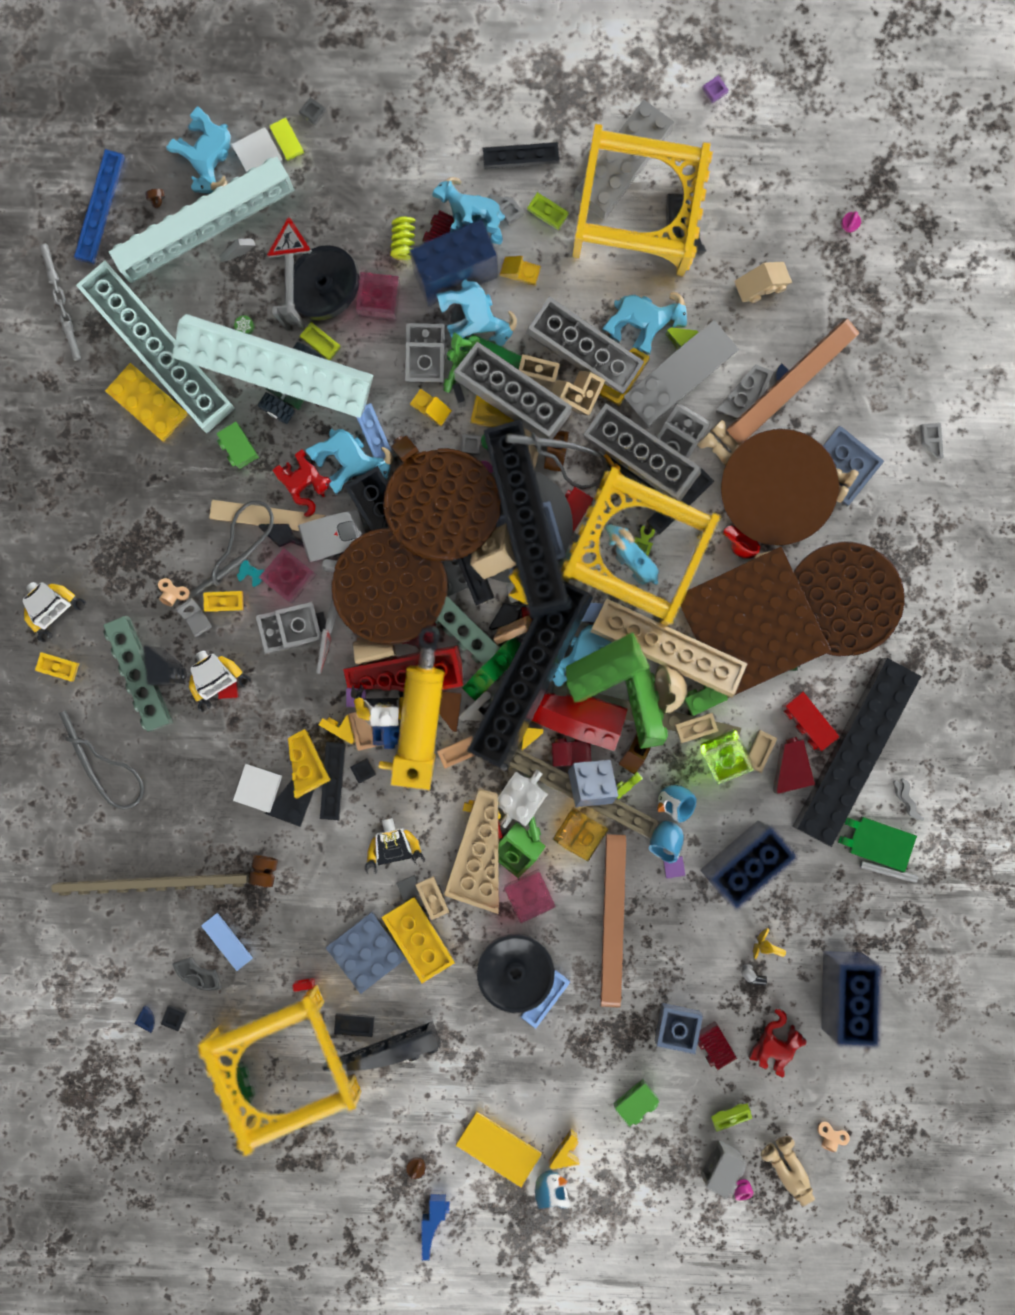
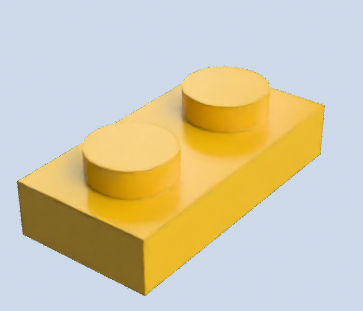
[203,591,244,612]
[35,652,80,682]

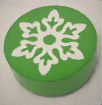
[234,316,254,335]

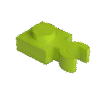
[634,526,655,556]
[616,772,643,799]

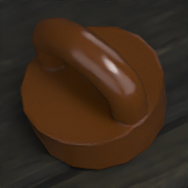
[145,188,165,209]
[406,1157,426,1179]

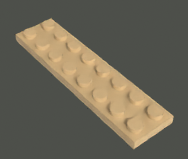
[591,599,747,698]

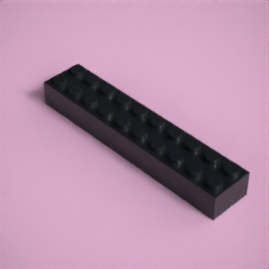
[483,419,570,618]
[467,581,593,771]
[792,658,921,847]

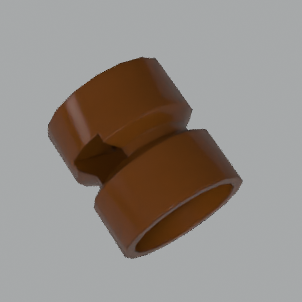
[248,855,278,887]

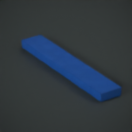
[74,149,125,264]

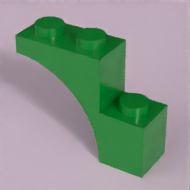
[462,637,521,701]

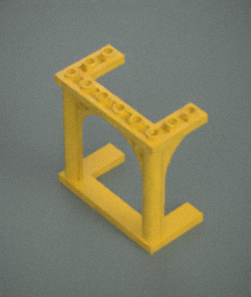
[572,124,713,277]
[561,467,720,626]
[198,985,362,1156]

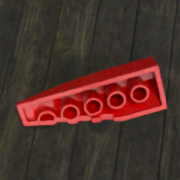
[343,645,463,692]
[531,693,628,751]

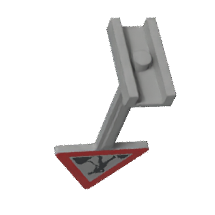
[267,217,312,331]
[317,559,337,674]

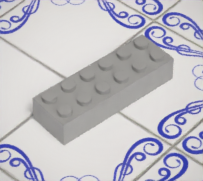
[574,99,674,220]
[454,342,572,439]
[583,404,701,502]

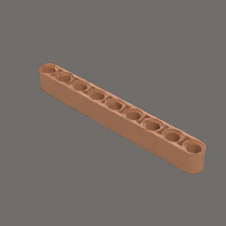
[726,318,860,445]
[601,834,626,1007]

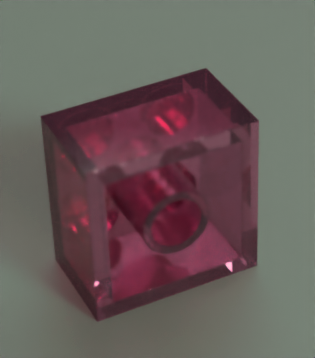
[356,272,400,321]
[259,548,317,603]
[504,869,556,923]

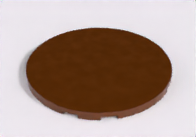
[721,429,839,545]
[384,448,501,561]
[331,528,447,645]
[793,541,905,657]

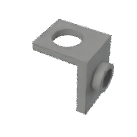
[176,598,212,637]

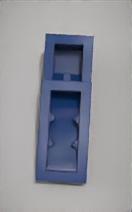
[422,1194,450,1261]

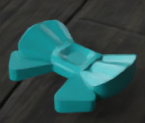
[237,560,266,587]

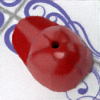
[723,526,760,559]

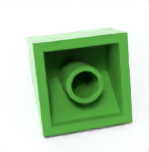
[498,822,546,879]

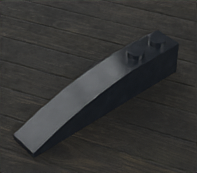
[344,466,389,531]
[322,1021,441,1071]

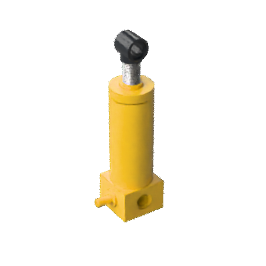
[379,625,444,790]

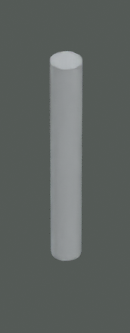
[860,860,918,883]

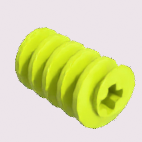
[390,216,416,260]

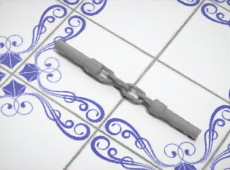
[40,244,81,361]

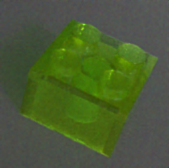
[701,729,754,785]

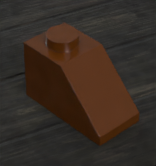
[544,430,569,472]
[391,435,419,464]
[439,691,462,732]
[618,732,651,774]

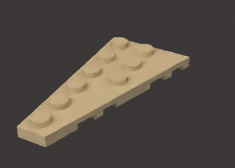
[444,788,499,914]

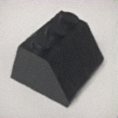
[143,645,187,686]

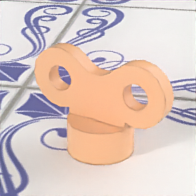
[158,578,190,607]
[817,1122,850,1152]

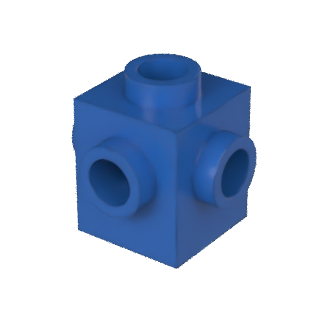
[373,725,400,749]

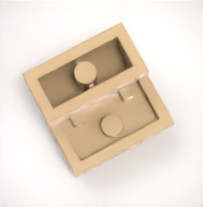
[519,354,560,392]

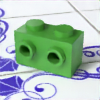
[216,422,259,469]
[684,685,728,716]
[613,1079,660,1127]

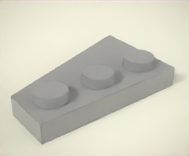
[716,364,773,420]

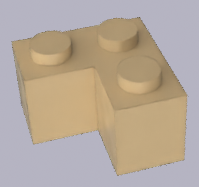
[734,262,792,303]
[551,371,605,416]

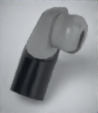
[741,964,767,986]

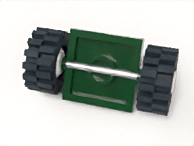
[257,342,325,424]

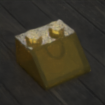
[552,807,609,862]

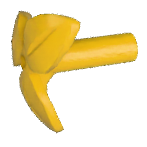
[753,928,786,959]

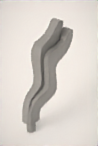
[893,778,924,821]

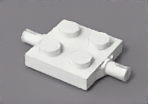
[498,769,548,828]

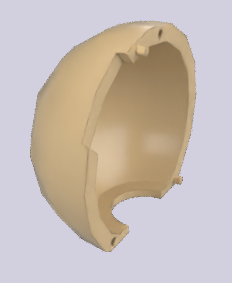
[654,665,687,714]

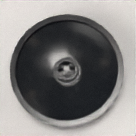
[293,245,360,320]
[477,934,555,1013]

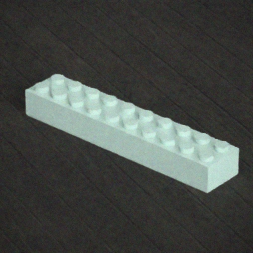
[109,156,295,283]
[76,260,236,433]
[172,314,374,418]

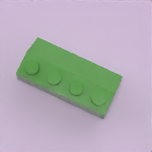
[566,632,650,702]
[625,668,668,749]

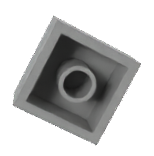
[701,1140,746,1199]

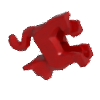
[272,449,331,517]
[748,1009,807,1078]

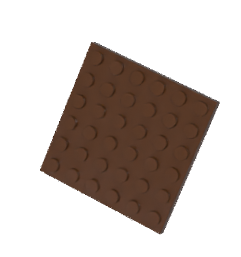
[680,546,831,698]

